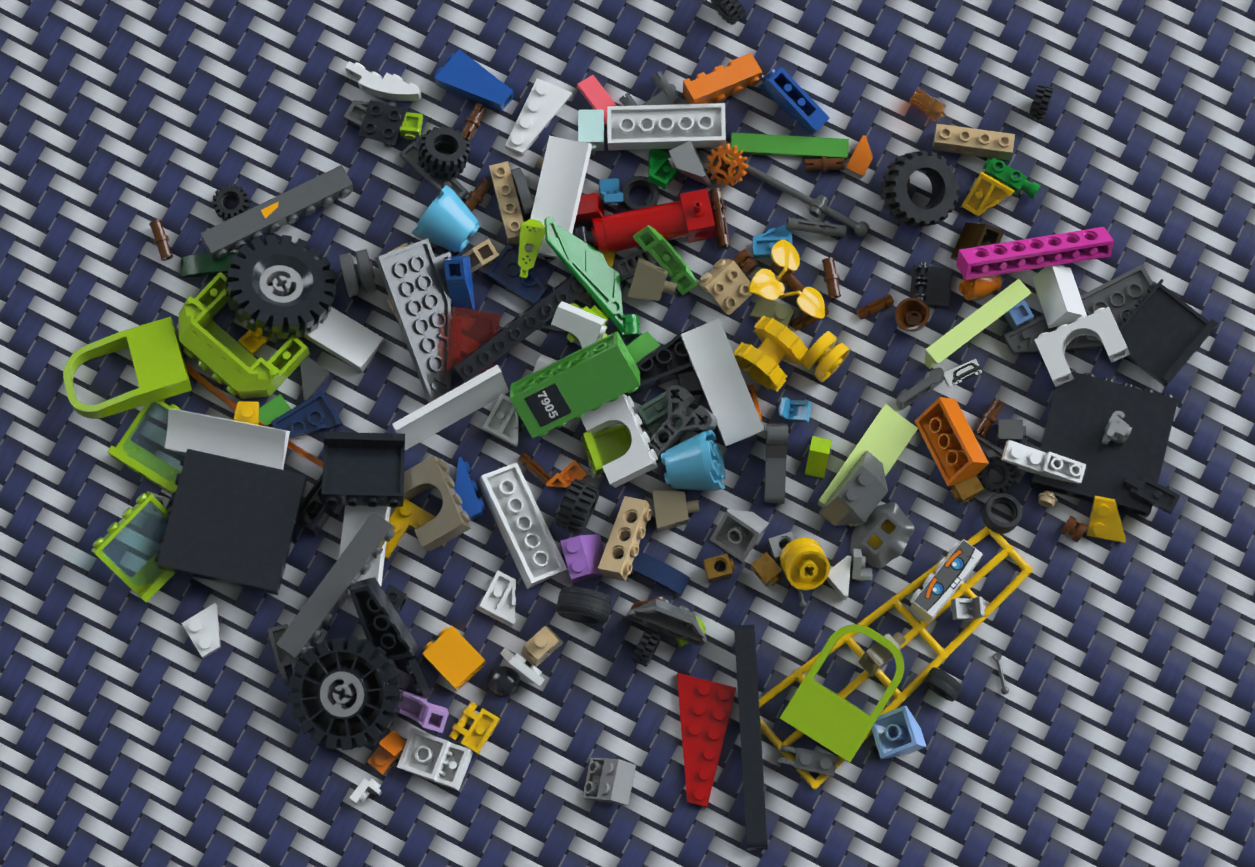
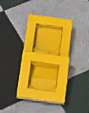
[238,328,276,355]

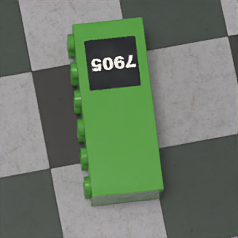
[510,331,640,438]

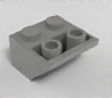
[583,758,636,805]

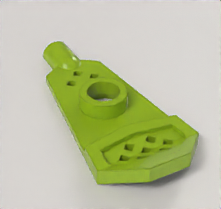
[518,219,545,278]

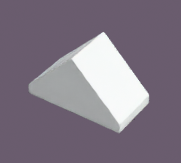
[826,556,851,600]

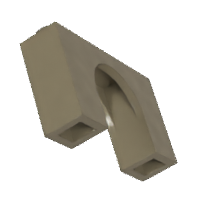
[404,455,471,552]

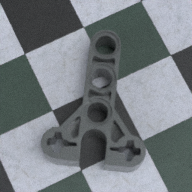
[648,385,718,463]
[764,423,788,504]

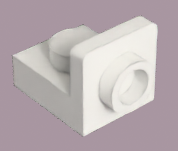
[349,778,382,805]

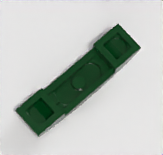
[181,252,238,278]

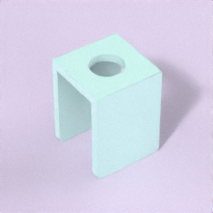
[578,110,604,151]

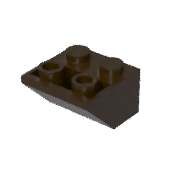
[951,223,1004,261]

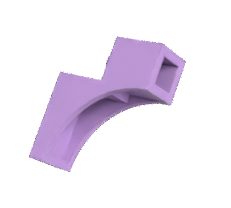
[398,689,449,733]

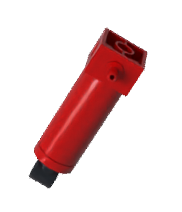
[572,189,715,254]

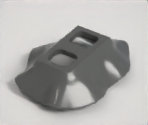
[850,502,914,569]

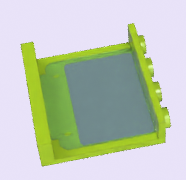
[107,399,186,494]
[91,492,175,603]

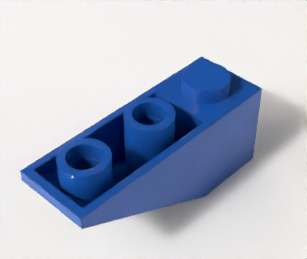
[444,256,476,316]
[454,457,485,521]

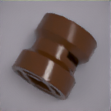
[733,249,759,277]
[1060,515,1088,543]

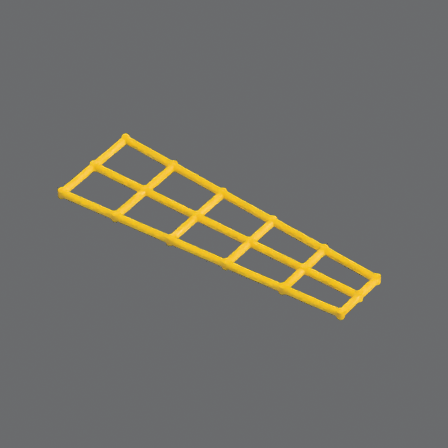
[759,526,1033,790]

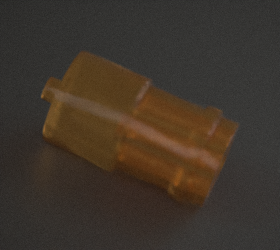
[909,88,947,122]

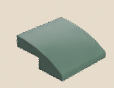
[637,391,682,443]

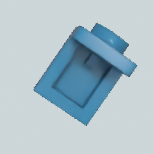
[599,178,623,205]
[778,397,812,422]

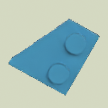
[752,222,792,258]

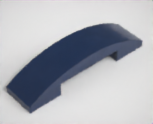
[617,551,690,596]

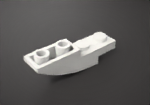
[345,61,422,101]
[1001,440,1086,484]

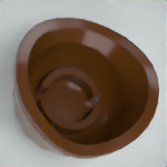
[895,298,930,332]

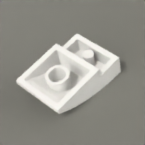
[397,729,473,791]

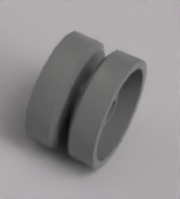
[339,249,376,297]

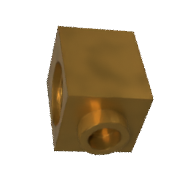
[950,476,984,505]
[750,552,782,587]
[703,554,735,583]

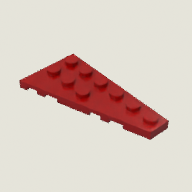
[677,673,736,808]

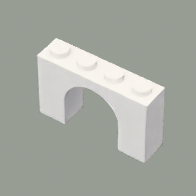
[533,301,607,373]
[1034,307,1130,387]
[581,394,658,488]

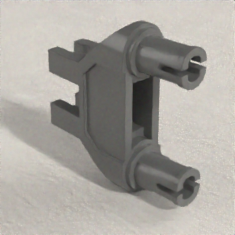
[619,71,676,106]

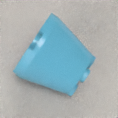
[412,185,481,253]
[661,430,726,491]

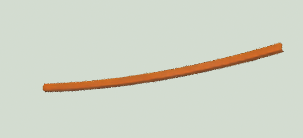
[184,360,323,468]

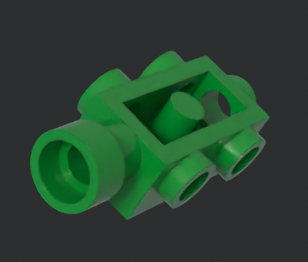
[983,158,1041,199]

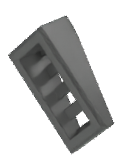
[613,249,657,282]

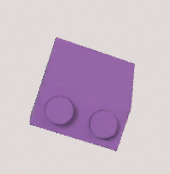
[560,534,604,584]

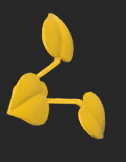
[748,239,825,319]

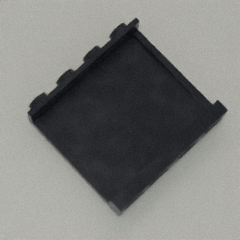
[1117,279,1219,388]
[321,432,405,508]

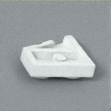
[482,393,519,447]
[479,571,516,625]
[182,603,221,658]
[500,647,545,686]

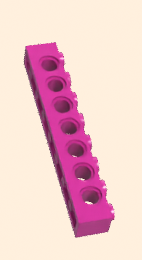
[956,227,1114,280]

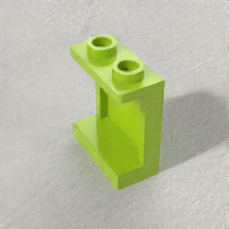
[581,424,632,475]

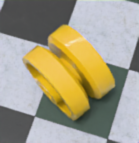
[800,331,850,382]
[780,537,830,590]

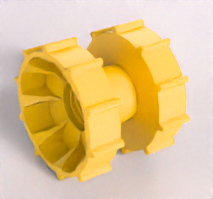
[733,315,809,392]

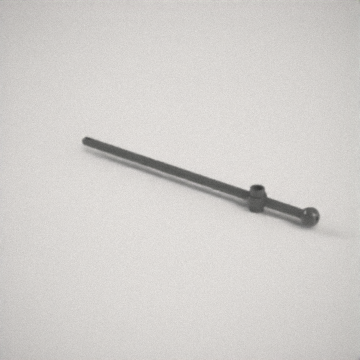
[702,147,870,237]

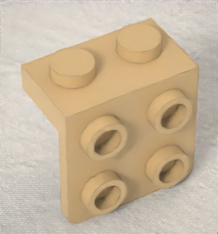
[697,258,752,315]

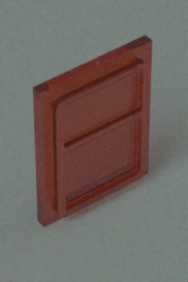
[445,307,501,375]

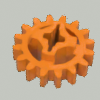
[705,143,749,187]

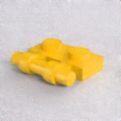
[449,702,500,755]

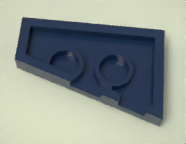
[486,243,547,304]
[271,391,343,438]

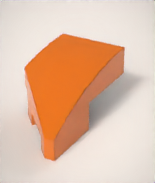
[846,135,873,176]
[546,460,589,488]

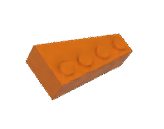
[683,53,762,104]

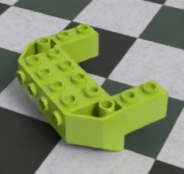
[178,272,310,399]

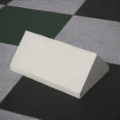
[1032,265,1087,328]

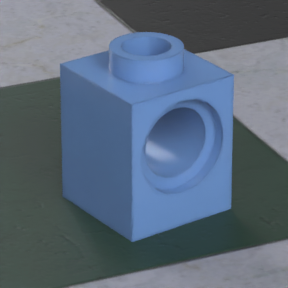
[1004,300,1034,330]

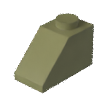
[750,299,795,327]

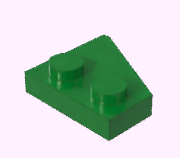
[647,149,679,190]

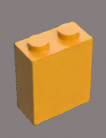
[422,626,487,691]

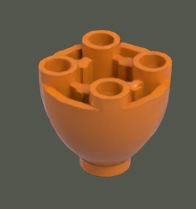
[959,275,1002,301]

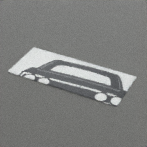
[944,359,983,387]

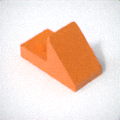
[367,730,407,775]

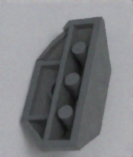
[818,451,888,526]
[625,598,707,647]

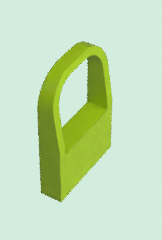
[63,316,192,419]
[780,624,904,762]

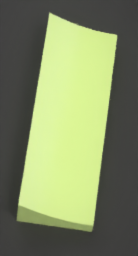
[925,279,1031,369]
[818,403,918,527]

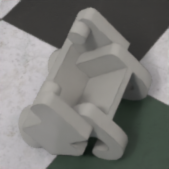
[1102,411,1132,444]

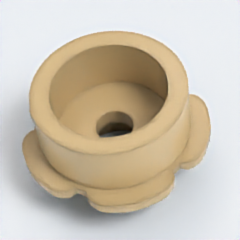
[1038,491,1058,508]

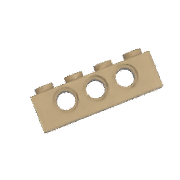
[932,124,1015,160]
[489,161,524,245]
[598,496,652,581]

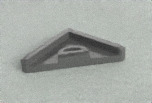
[300,356,330,401]

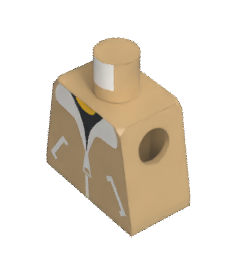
[521,626,563,667]

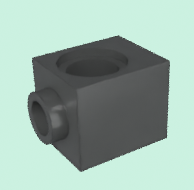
[996,419,1026,444]

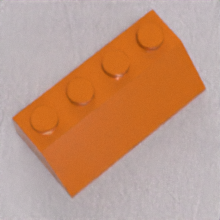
[914,397,989,486]

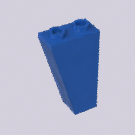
[434,49,514,112]
[759,67,830,134]

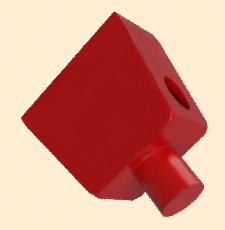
[574,193,605,225]

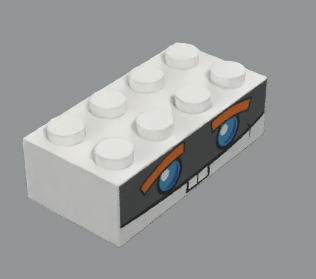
[910,539,983,624]

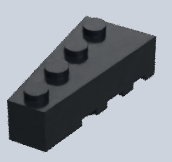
[634,324,695,395]
[349,577,419,661]

